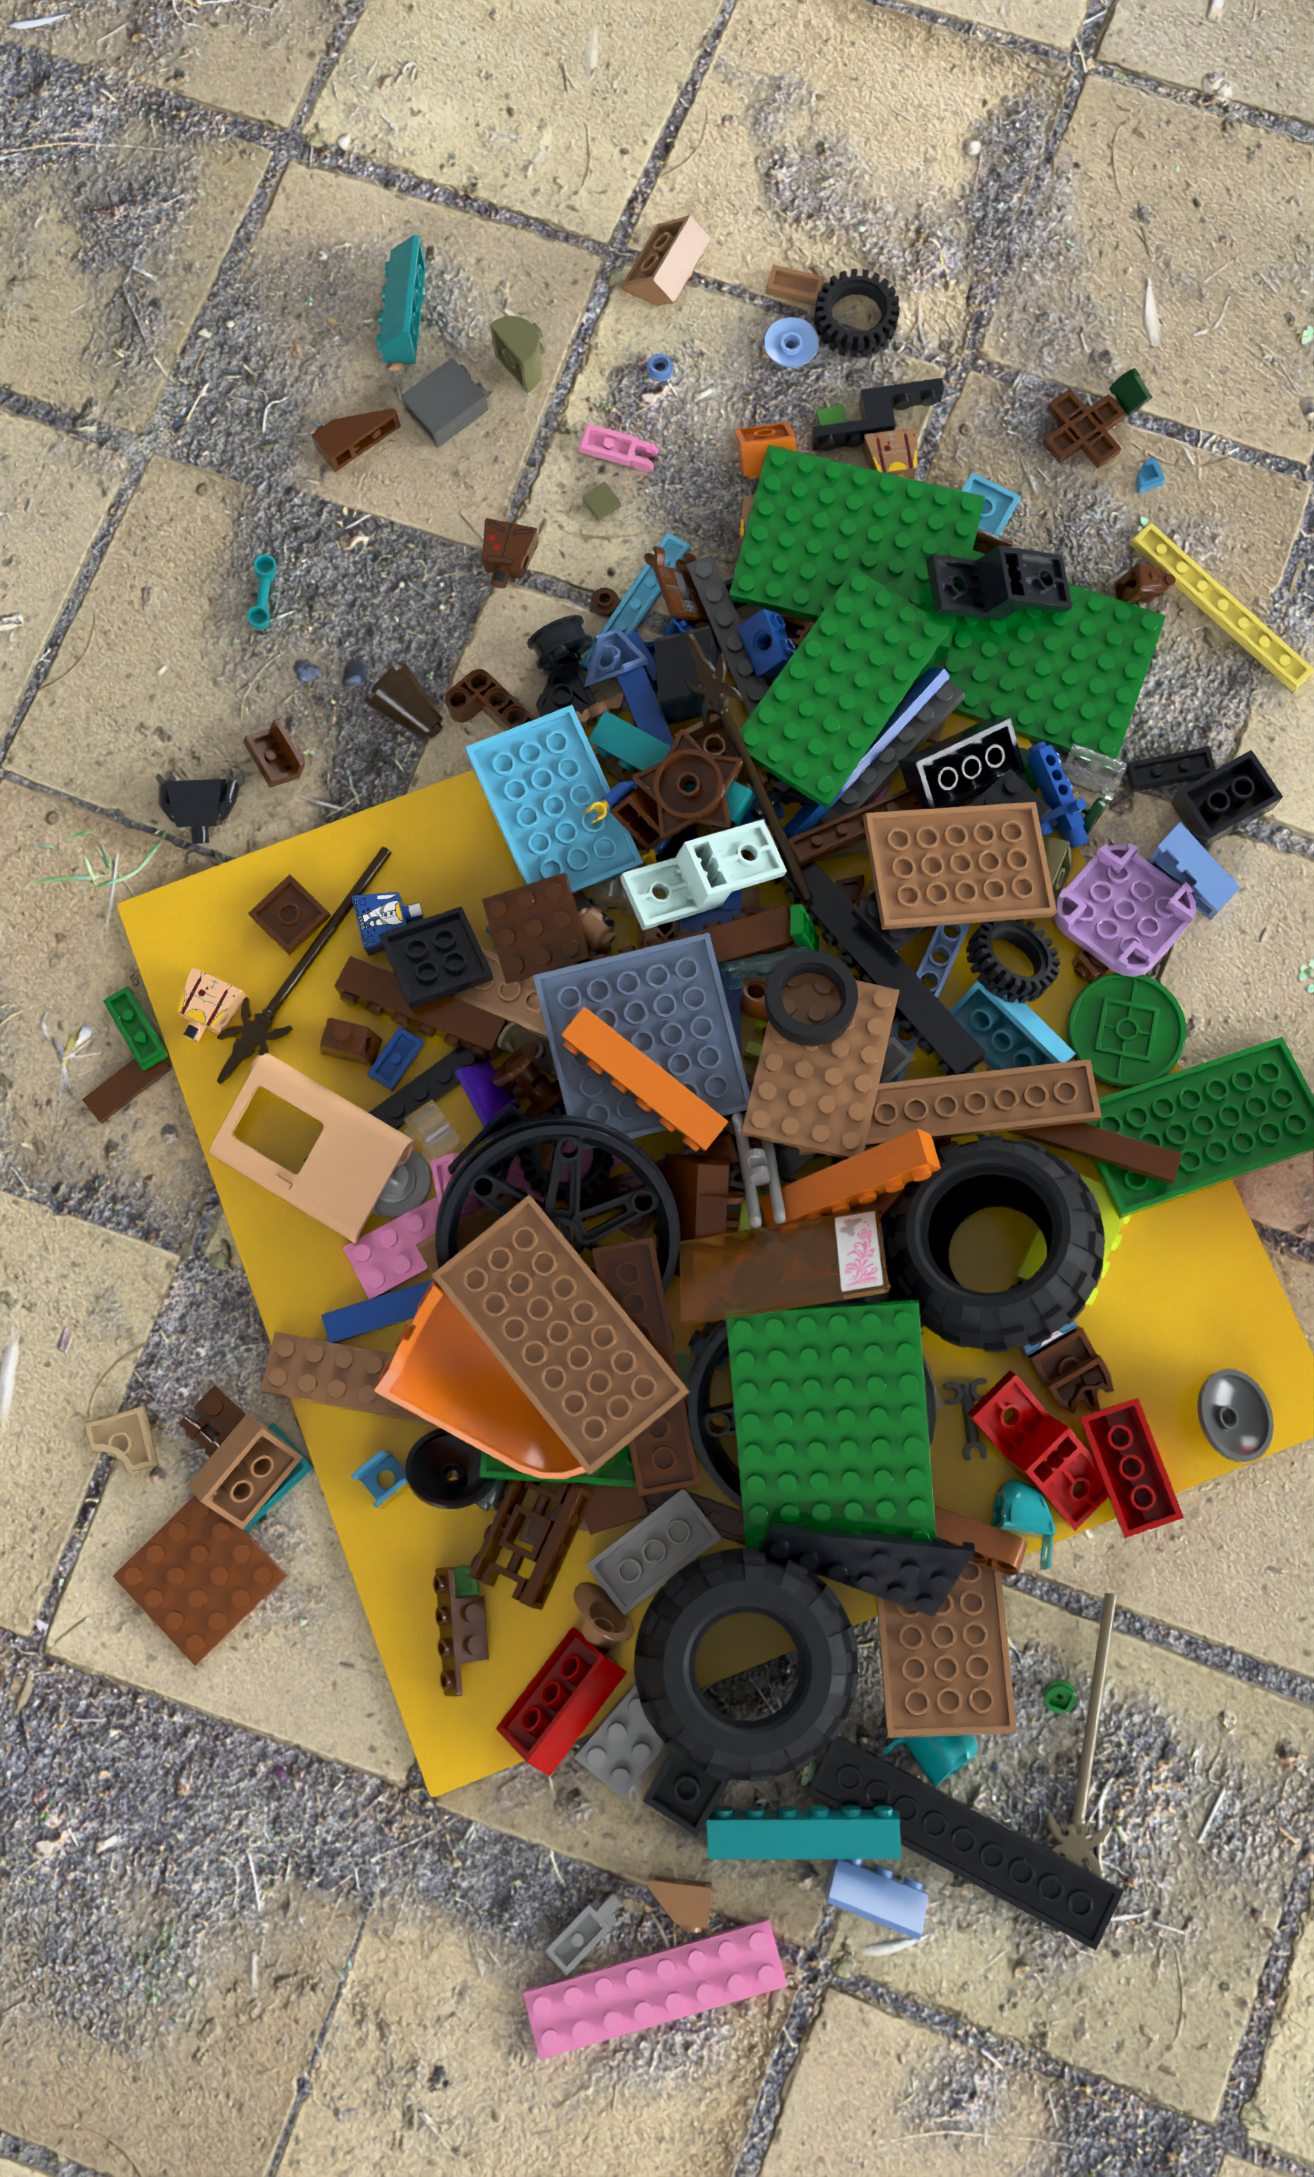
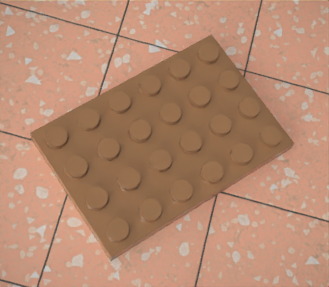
[863,802,1057,930]
[741,973,899,1159]
[876,1561,1017,1738]

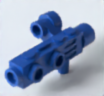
[1026,741,1090,849]

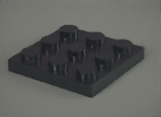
[379,906,493,1009]

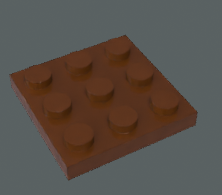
[482,873,591,984]

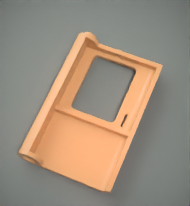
[210,1053,415,1244]

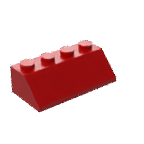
[1079,1398,1184,1538]
[495,1626,627,1776]

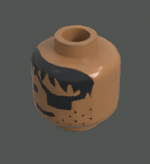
[579,907,616,950]

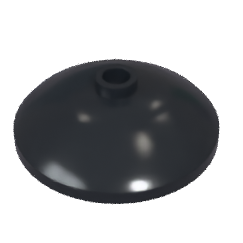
[405,1428,496,1509]

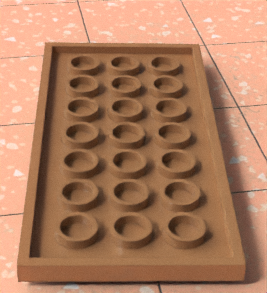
[432,1195,690,1475]

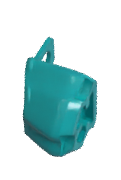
[991,1479,1056,1570]
[882,1735,978,1787]

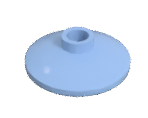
[764,317,819,368]

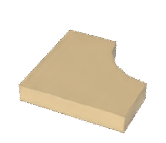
[84,1406,159,1474]

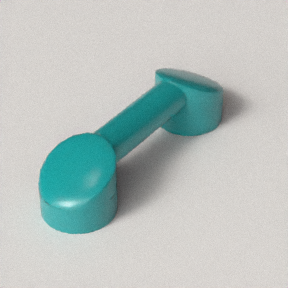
[247,554,277,630]

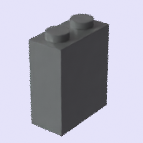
[401,358,488,448]

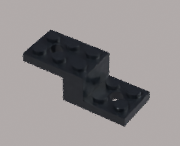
[926,545,1072,621]

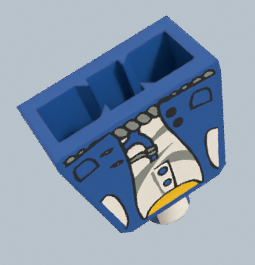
[352,892,424,956]

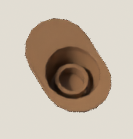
[574,1582,634,1653]

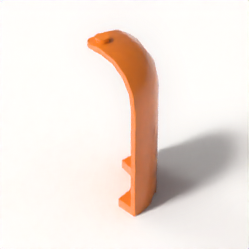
[374,1279,586,1479]

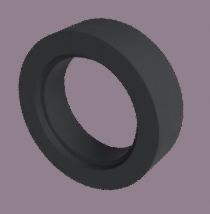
[765,951,858,1046]

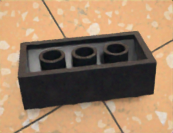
[898,717,1026,809]

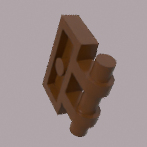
[179,1385,246,1457]

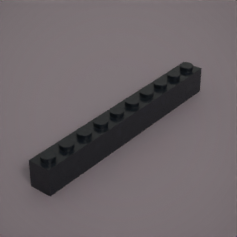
[771,849,985,1076]

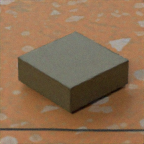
[582,482,621,521]

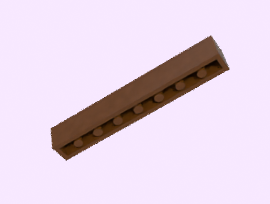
[560,904,795,969]

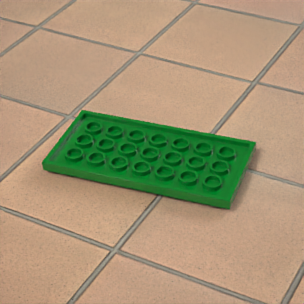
[730,568,950,810]
[1083,1037,1314,1219]

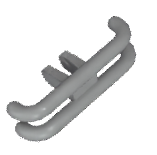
[732,1112,786,1229]

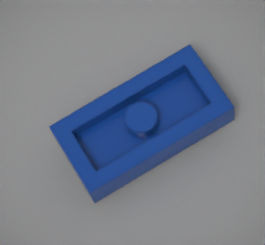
[367,1026,425,1092]

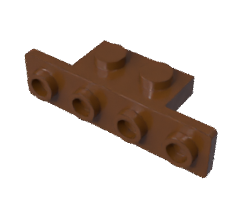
[433,1567,489,1697]

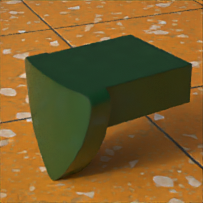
[1109,368,1153,416]

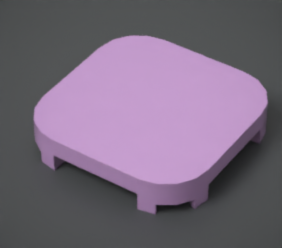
[1053,843,1198,977]

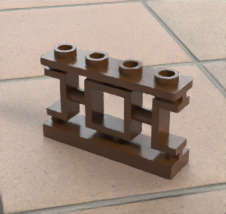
[469,1480,593,1610]

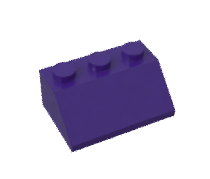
[454,1061,520,1127]

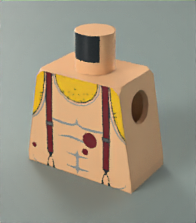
[178,967,247,1043]

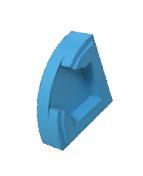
[1136,457,1165,494]

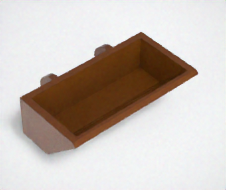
[665,1154,745,1284]

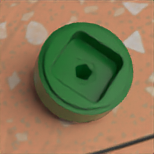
[1044,1679,1076,1713]

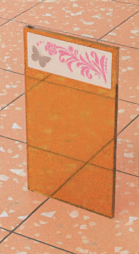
[680,1207,890,1326]

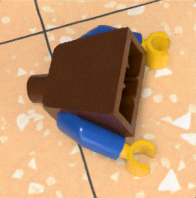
[585,781,673,866]

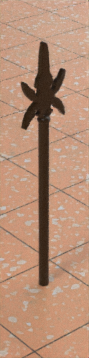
[684,634,814,902]
[217,846,392,1084]

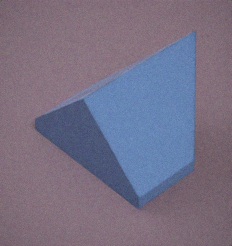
[584,628,648,687]

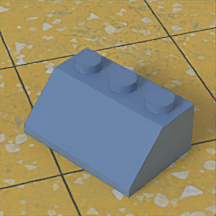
[823,1859,929,1940]

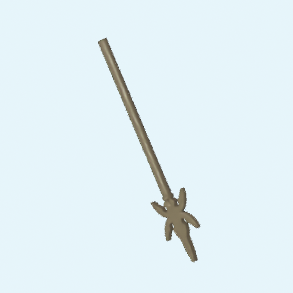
[1047,1593,1117,1878]

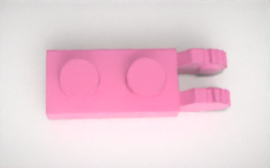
[579,423,659,472]

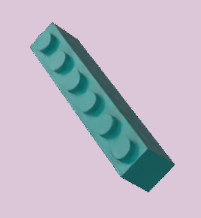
[588,710,755,825]
[707,1805,901,1859]

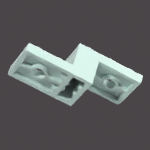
[620,819,787,930]

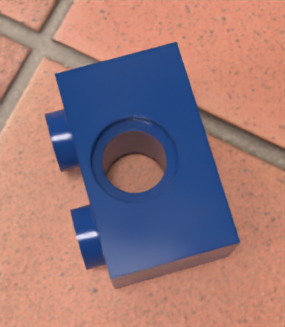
[737,609,796,680]

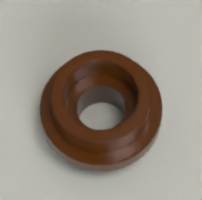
[591,588,619,616]

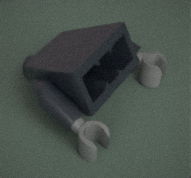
[156,768,245,844]

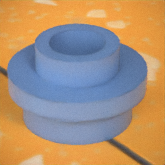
[647,354,674,382]

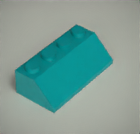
[376,235,426,364]

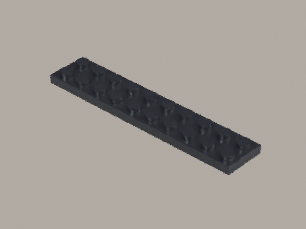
[807,1735,1124,1951]

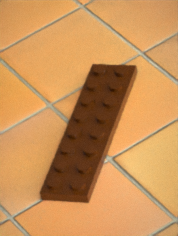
[592,1237,701,1496]

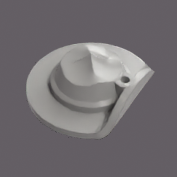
[372,1150,431,1218]

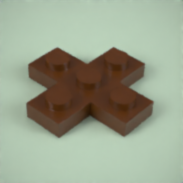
[1042,389,1126,469]

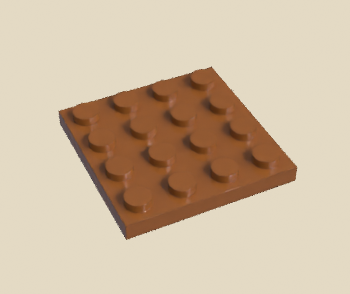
[113,1496,288,1666]

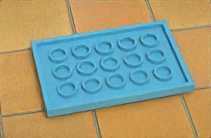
[465,705,643,894]

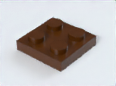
[248,874,331,956]

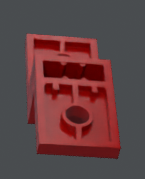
[967,1371,1108,1531]

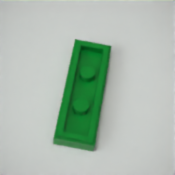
[790,904,820,952]
[103,986,169,1071]

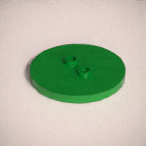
[1066,973,1186,1089]

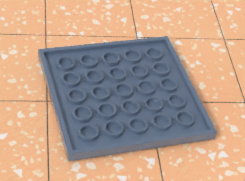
[533,933,750,1151]

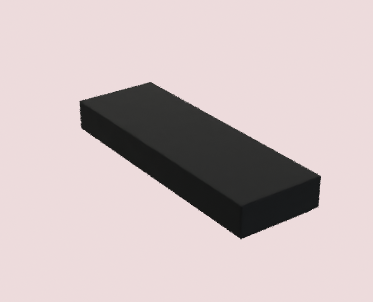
[1125,746,1216,792]

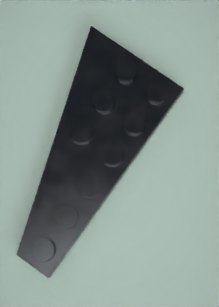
[759,1522,975,1617]

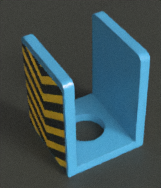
[350,1450,409,1508]

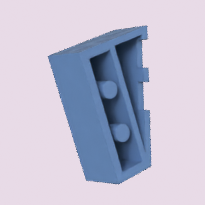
[1148,822,1241,920]

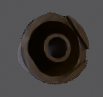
[365,661,443,739]

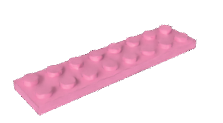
[523,1918,787,2060]

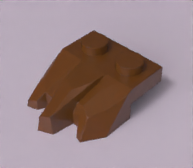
[1027,1326,1114,1414]

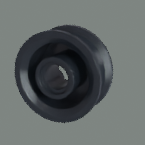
[527,615,594,673]

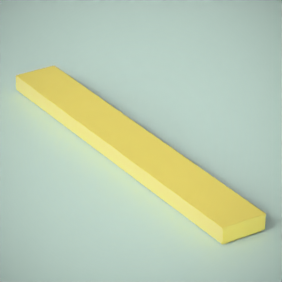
[1130,522,1314,692]

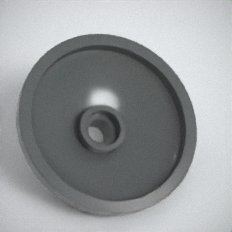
[1198,1369,1274,1462]

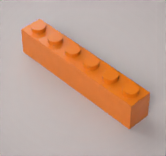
[561,1007,729,1152]
[759,1128,941,1237]

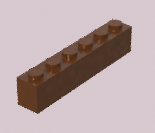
[334,956,508,1060]

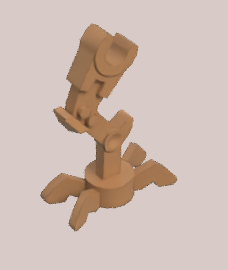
[576,692,638,782]

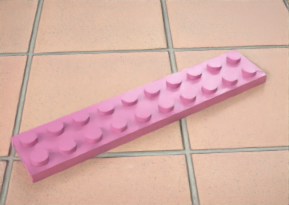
[342,1140,625,1300]

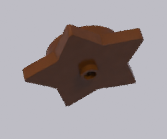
[632,729,743,840]

